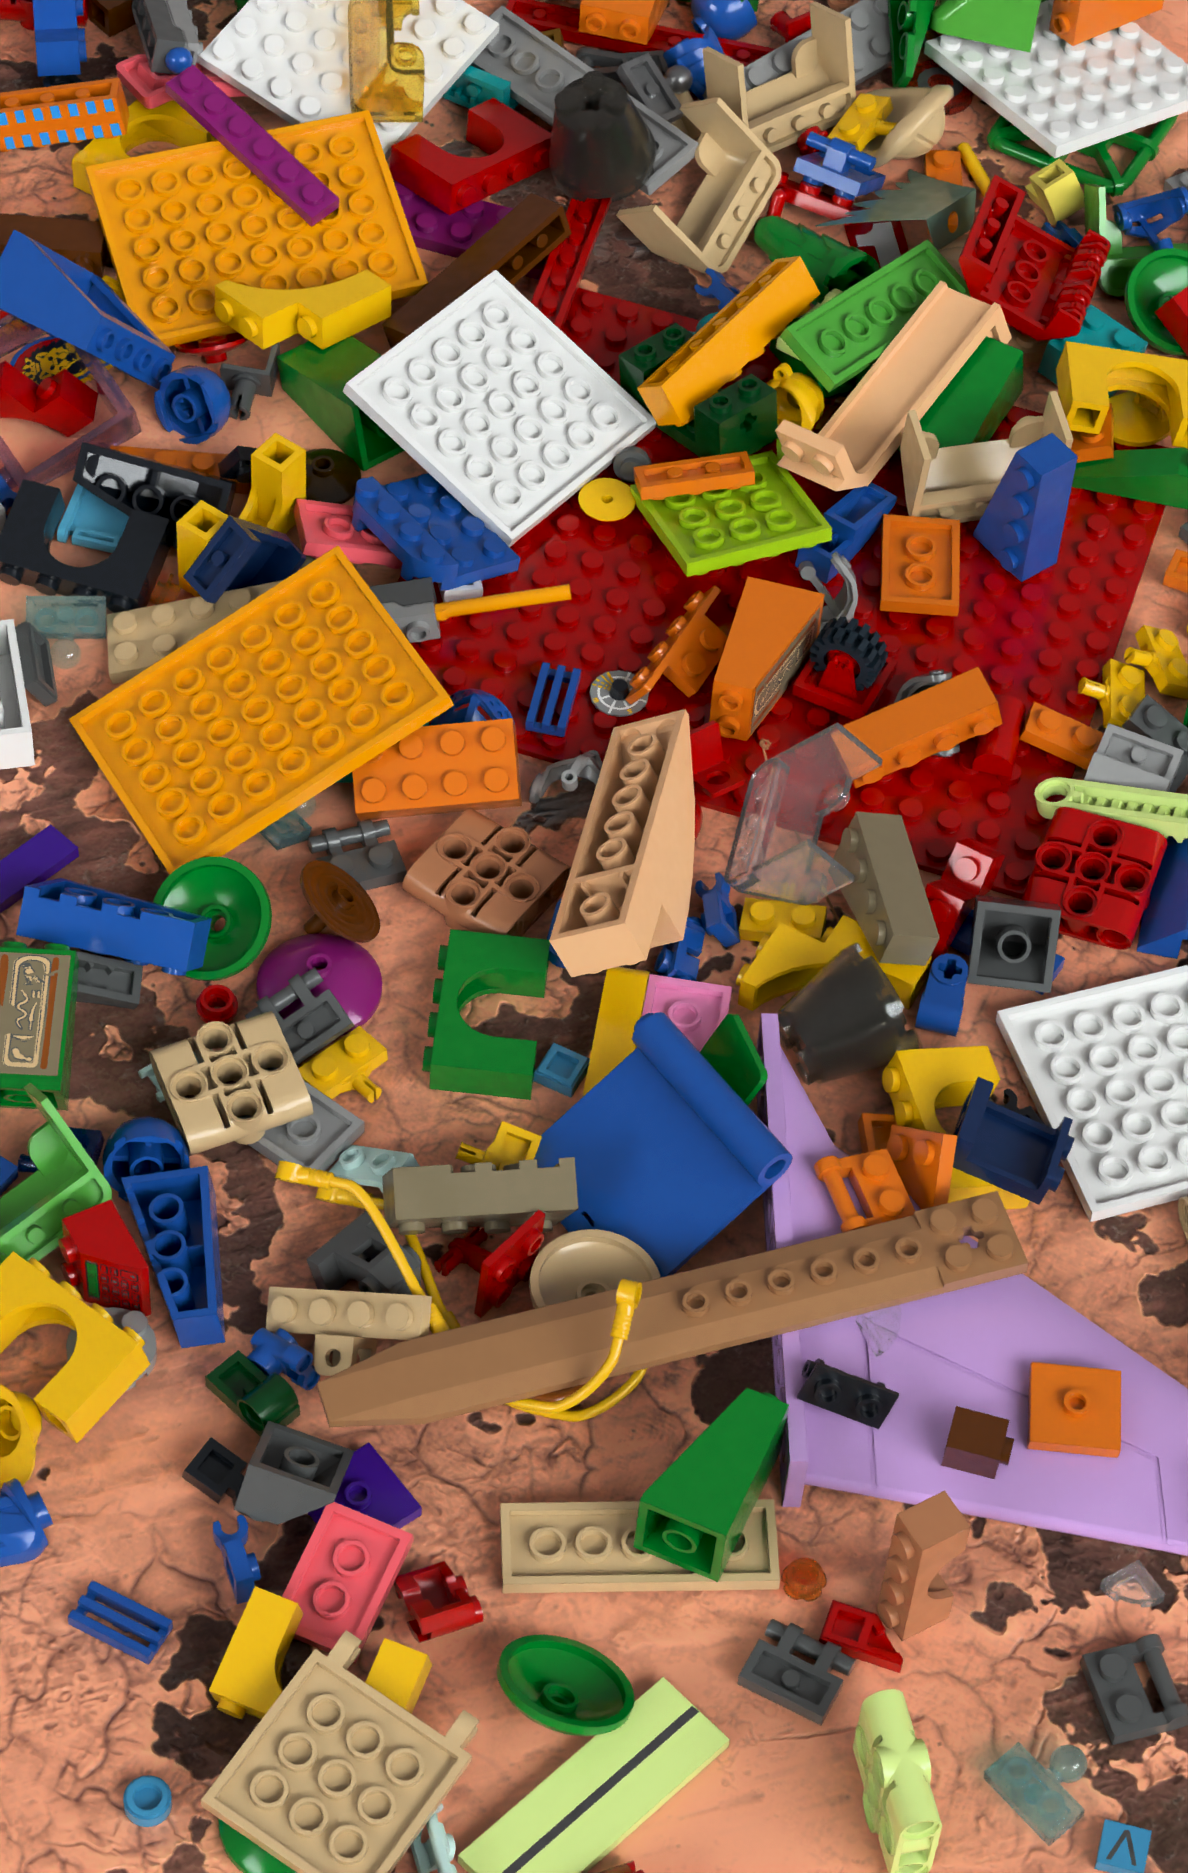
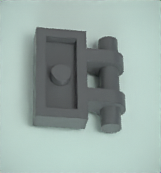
[308,819,407,891]
[245,967,355,1065]
[737,1619,856,1725]

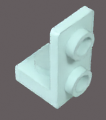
[329,1145,419,1194]

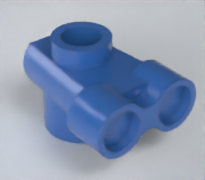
[247,1328,320,1390]

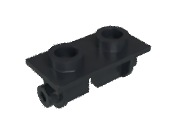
[797,1358,899,1429]

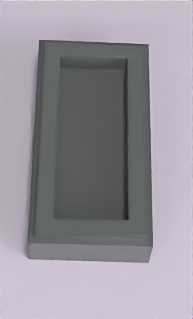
[15,621,58,707]

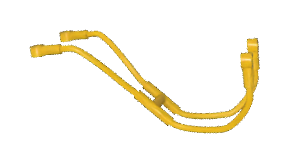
[275,1160,647,1422]

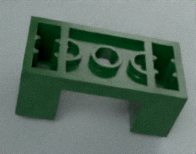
[619,323,778,457]

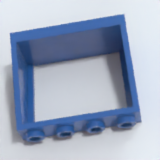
[0,230,176,390]

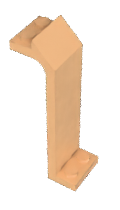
[775,280,1012,491]

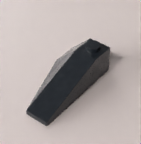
[73,442,238,549]

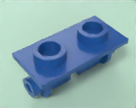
[654,905,706,981]

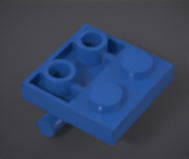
[793,132,886,199]

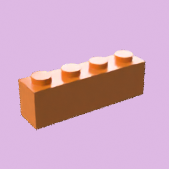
[831,667,1002,789]

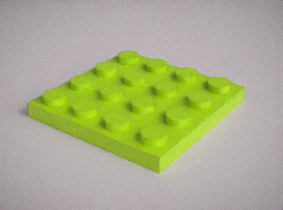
[630,450,832,577]

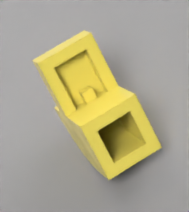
[1025,158,1085,225]

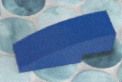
[795,482,897,584]

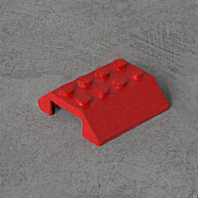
[958,174,1111,341]

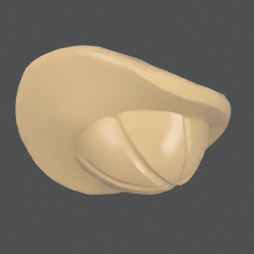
[862,85,954,169]

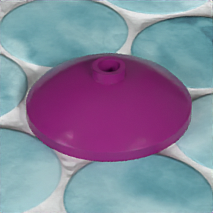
[256,933,382,1037]

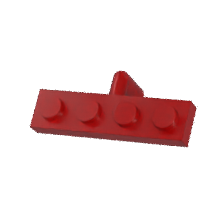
[766,171,863,226]

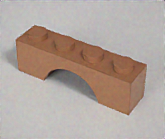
[877,1490,971,1641]

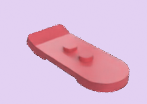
[116,54,247,109]

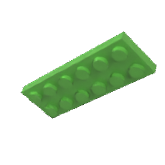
[780,239,971,392]

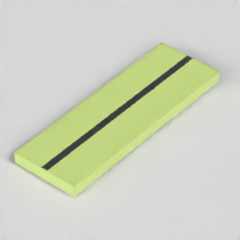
[458,1677,730,1873]

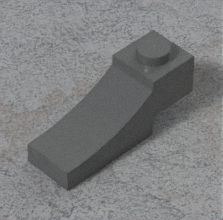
[27,947,143,1010]

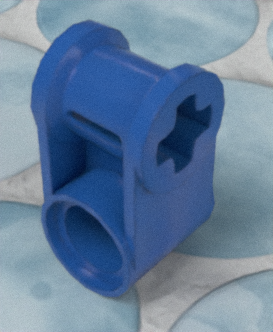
[915,953,968,1037]

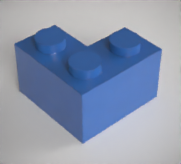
[32,0,87,77]

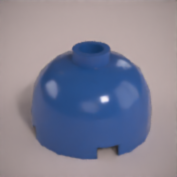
[691,0,757,41]
[154,366,232,444]
[102,1116,190,1202]

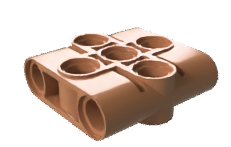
[402,808,571,937]

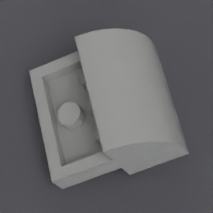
[1084,723,1184,792]

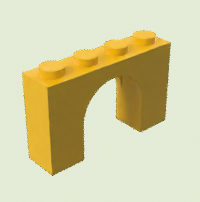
[71,99,217,195]
[1056,341,1188,448]
[176,432,306,597]
[882,1046,1030,1210]
[0,1251,150,1443]
[209,1586,432,1719]

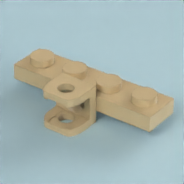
[266,1286,432,1376]

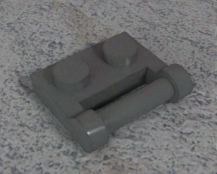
[1080,1634,1188,1745]

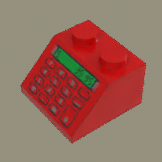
[58,1199,151,1317]

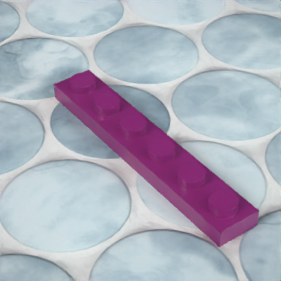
[165,64,339,227]

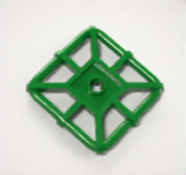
[987,114,1179,197]

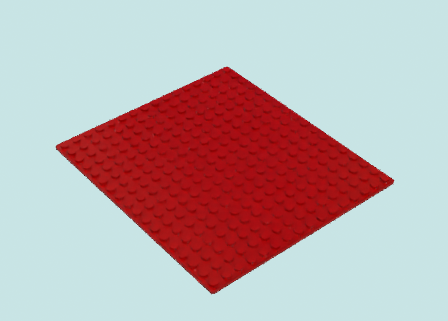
[397,288,1168,899]

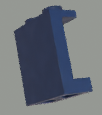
[183,515,306,604]
[953,1077,1074,1204]

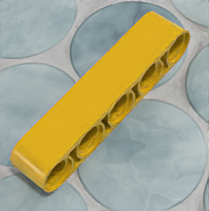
[583,967,650,1096]

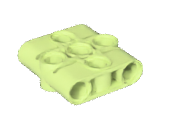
[853,1689,942,1873]

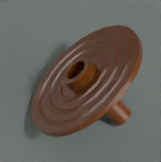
[300,860,380,943]

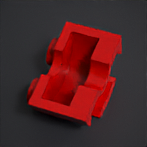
[394,1561,484,1643]

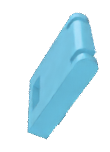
[57,484,129,553]

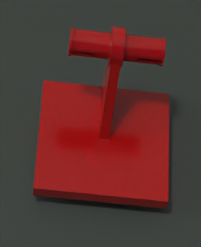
[434,1209,546,1318]

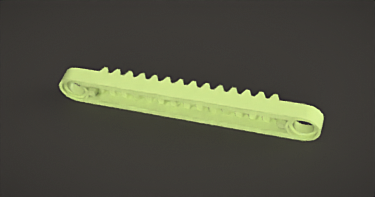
[1034,777,1188,843]

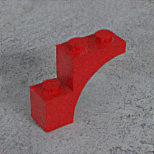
[0,361,98,438]
[925,837,1006,973]

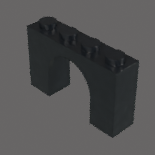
[0,479,174,613]

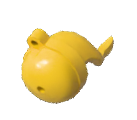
[756,363,825,452]

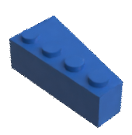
[972,433,1078,582]
[16,878,212,976]
[121,1166,225,1348]

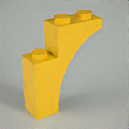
[214,269,391,350]
[736,915,932,1011]

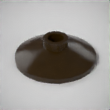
[306,449,361,504]

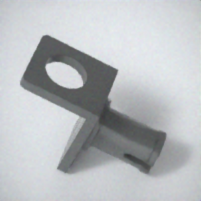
[220,343,280,420]

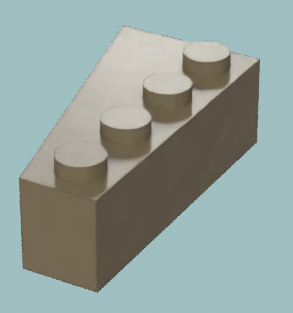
[829,812,940,966]
[382,1157,578,1235]

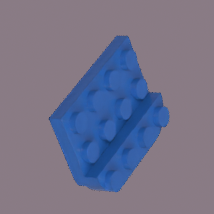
[352,473,520,591]

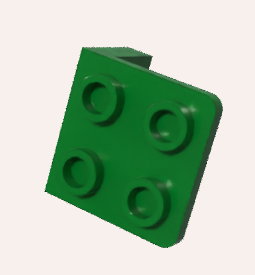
[700,1014,768,1105]

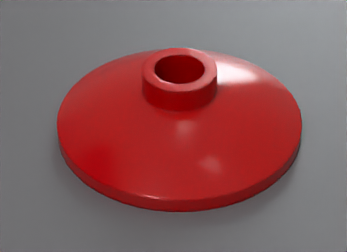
[175,332,248,364]

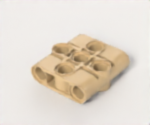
[149,1011,313,1156]

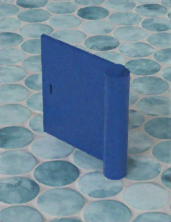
[534,1012,793,1277]

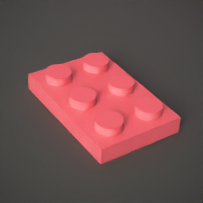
[293,498,403,569]
[282,1502,414,1664]

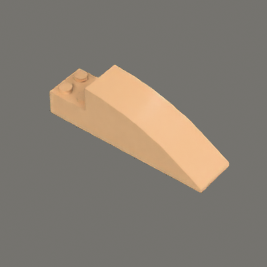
[549,709,695,978]

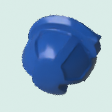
[663,26,725,100]

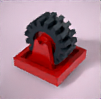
[792,617,898,720]

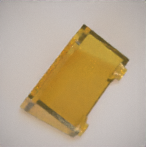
[348,0,425,122]

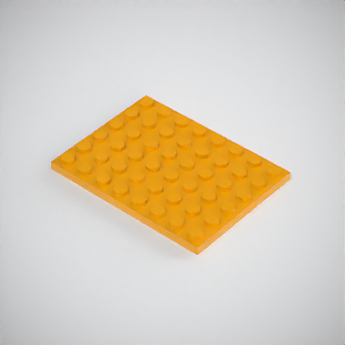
[85,110,428,347]
[68,545,454,875]

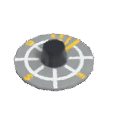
[589,670,649,717]

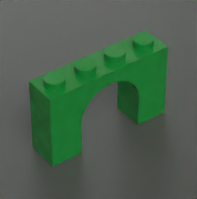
[422,929,550,1100]

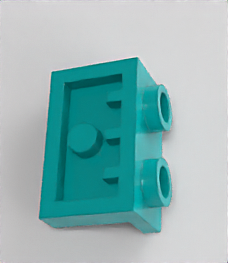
[442,65,519,110]

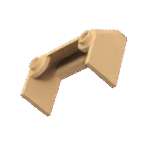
[703,1,856,153]
[616,97,782,275]
[900,390,1074,523]

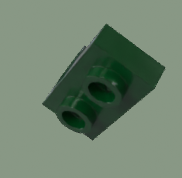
[205,1350,300,1437]

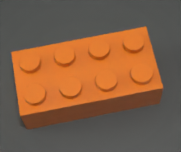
[352,718,522,821]

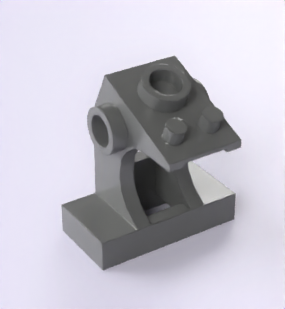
[306,1211,421,1295]

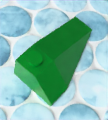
[888,0,936,87]
[1072,447,1188,509]

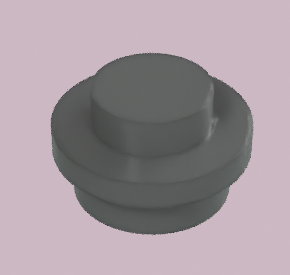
[613,446,652,484]

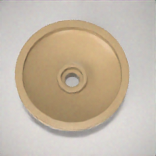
[529,1229,661,1309]

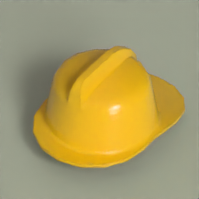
[0,1384,42,1487]

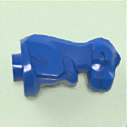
[0,1479,53,1567]

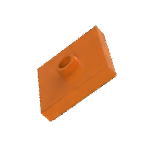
[1027,1362,1121,1458]

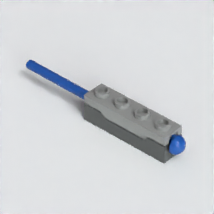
[131,0,203,75]

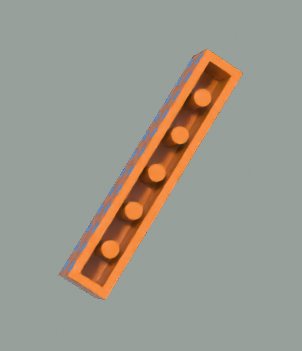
[0,77,129,152]

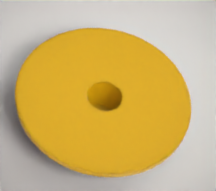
[578,478,636,522]

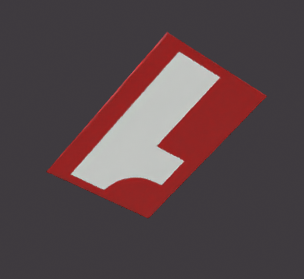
[844,220,909,269]

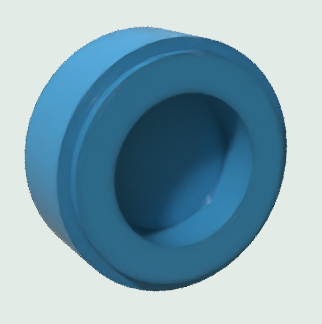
[123,1776,172,1827]

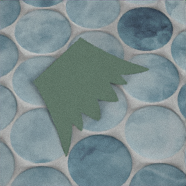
[816,169,976,250]

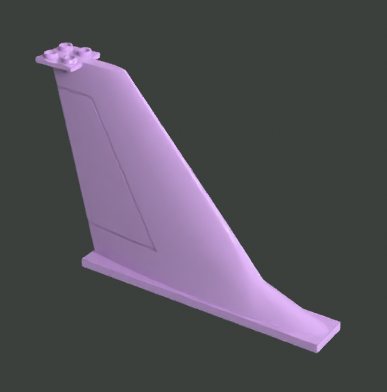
[756,1013,1188,1556]

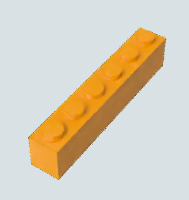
[637,256,821,427]

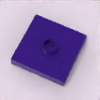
[308,1443,422,1529]

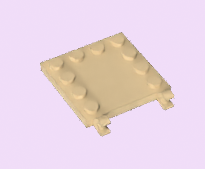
[201,1630,479,1873]

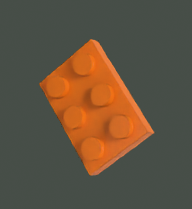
[880,514,960,617]

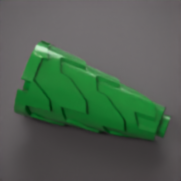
[754,215,880,306]

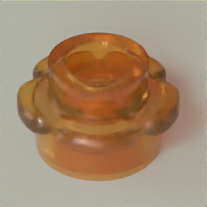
[781,1557,827,1602]

